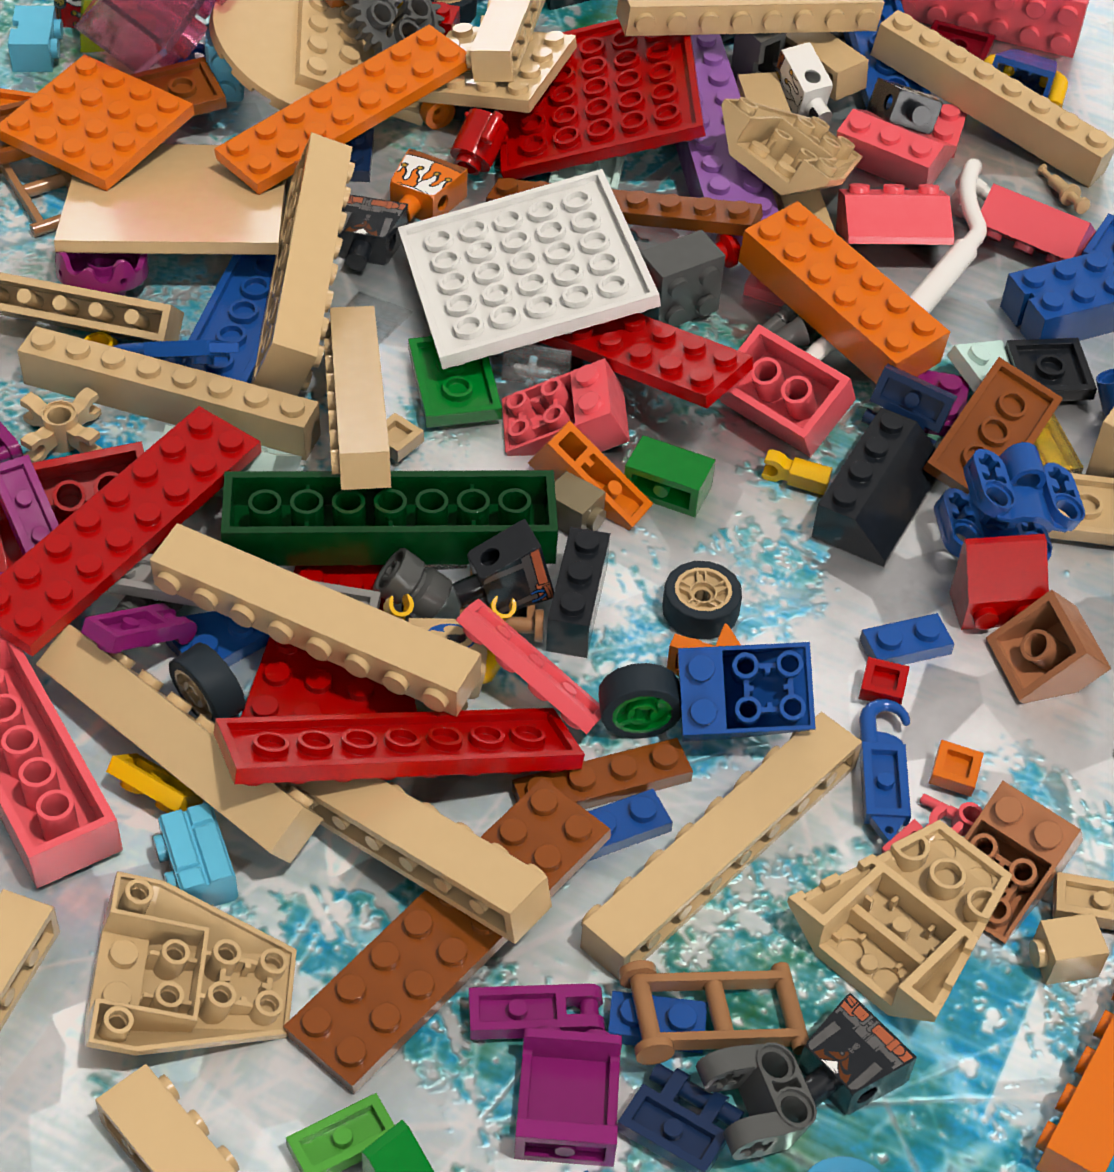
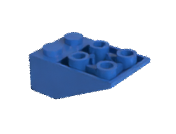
[678,642,816,742]

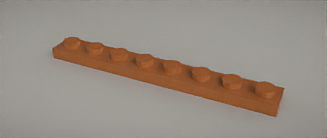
[486,178,763,236]

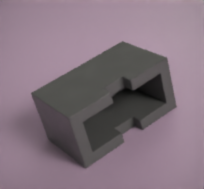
[731,33,787,83]

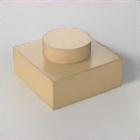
[386,413,424,462]

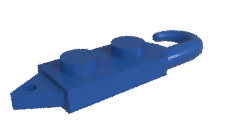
[113,340,239,365]
[859,699,911,844]

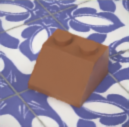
[986,590,1111,704]

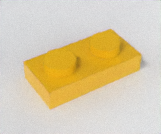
[106,753,204,813]

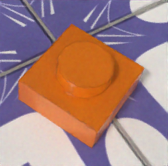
[929,740,984,797]

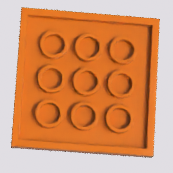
[0,54,195,191]

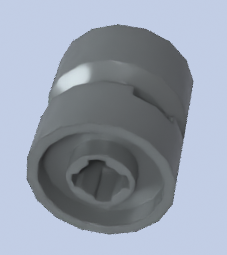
[373,548,452,618]

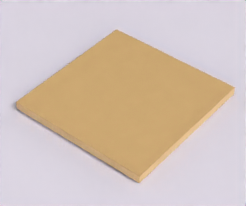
[54,144,287,255]

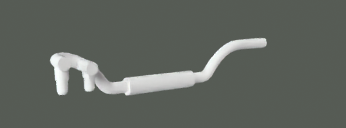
[805,158,991,361]

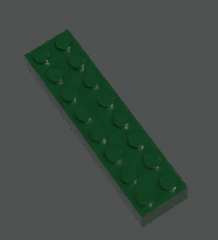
[221,470,558,566]

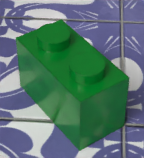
[624,435,716,517]

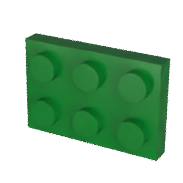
[408,336,502,428]

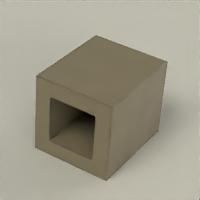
[555,471,606,535]

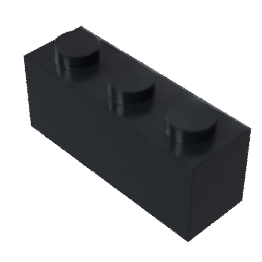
[546,527,611,658]

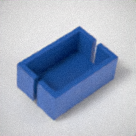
[1000,250,1114,341]

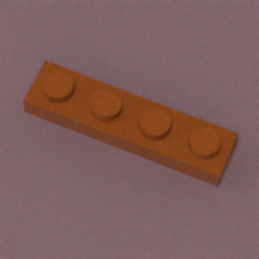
[512,738,693,809]

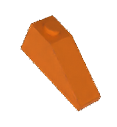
[528,420,653,530]

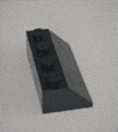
[811,407,937,567]

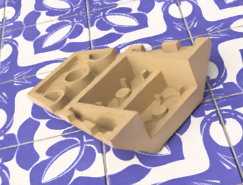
[787,820,1013,1022]

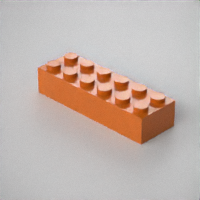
[738,201,950,385]

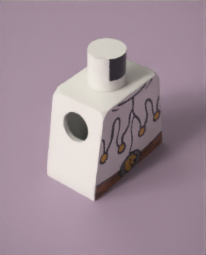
[775,42,833,123]

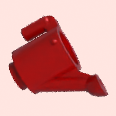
[450,108,509,175]

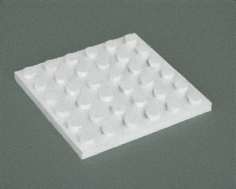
[397,169,661,369]

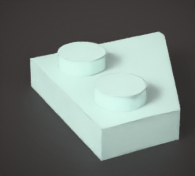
[947,340,1010,393]

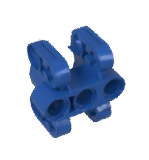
[934,442,1085,560]

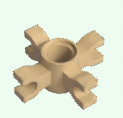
[20,387,103,463]

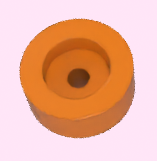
[419,102,455,130]

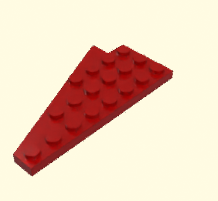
[241,565,417,717]

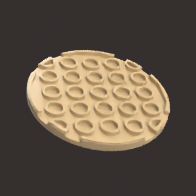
[209,0,314,110]

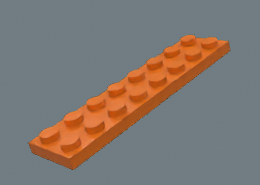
[214,24,471,195]

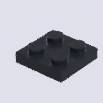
[1005,338,1097,401]

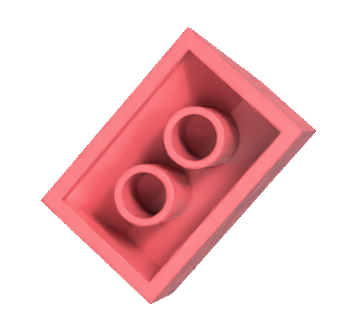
[836,109,957,190]
[836,183,954,245]
[981,183,1096,263]

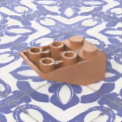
[964,781,1083,944]

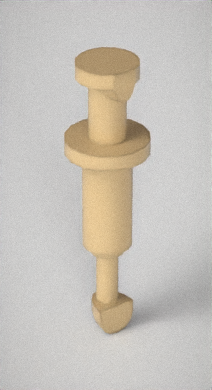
[1037,163,1090,214]

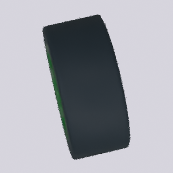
[598,663,681,739]

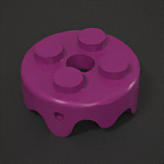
[55,251,149,296]

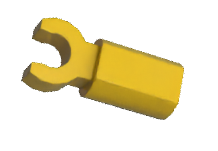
[761,450,833,495]

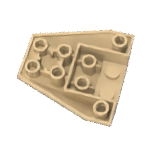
[721,97,863,195]
[84,871,297,1056]

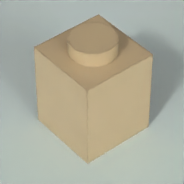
[1029,913,1110,985]

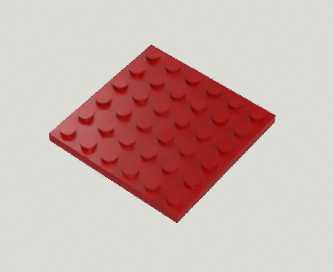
[498,19,706,180]

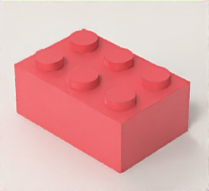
[719,324,856,458]

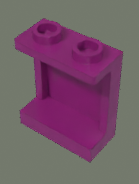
[514,1025,622,1167]

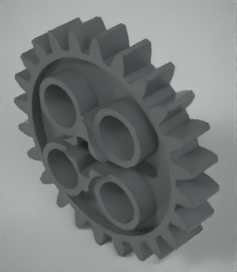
[344,0,445,56]

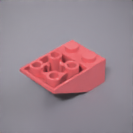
[502,358,630,456]

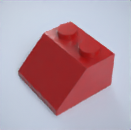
[949,534,1049,630]

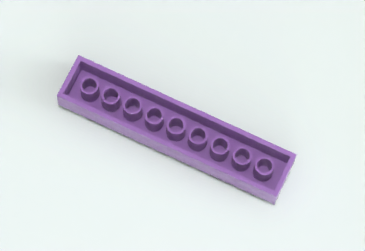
[675,34,779,247]

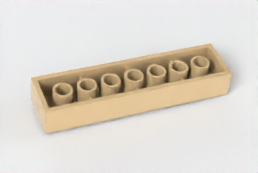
[251,132,355,396]

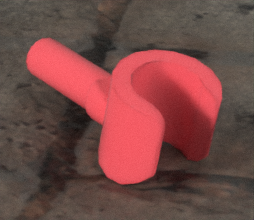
[920,793,982,836]

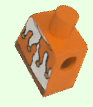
[390,148,468,222]

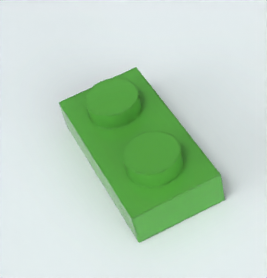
[286,1093,395,1172]

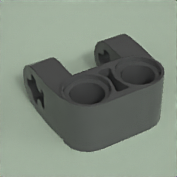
[696,1042,817,1160]

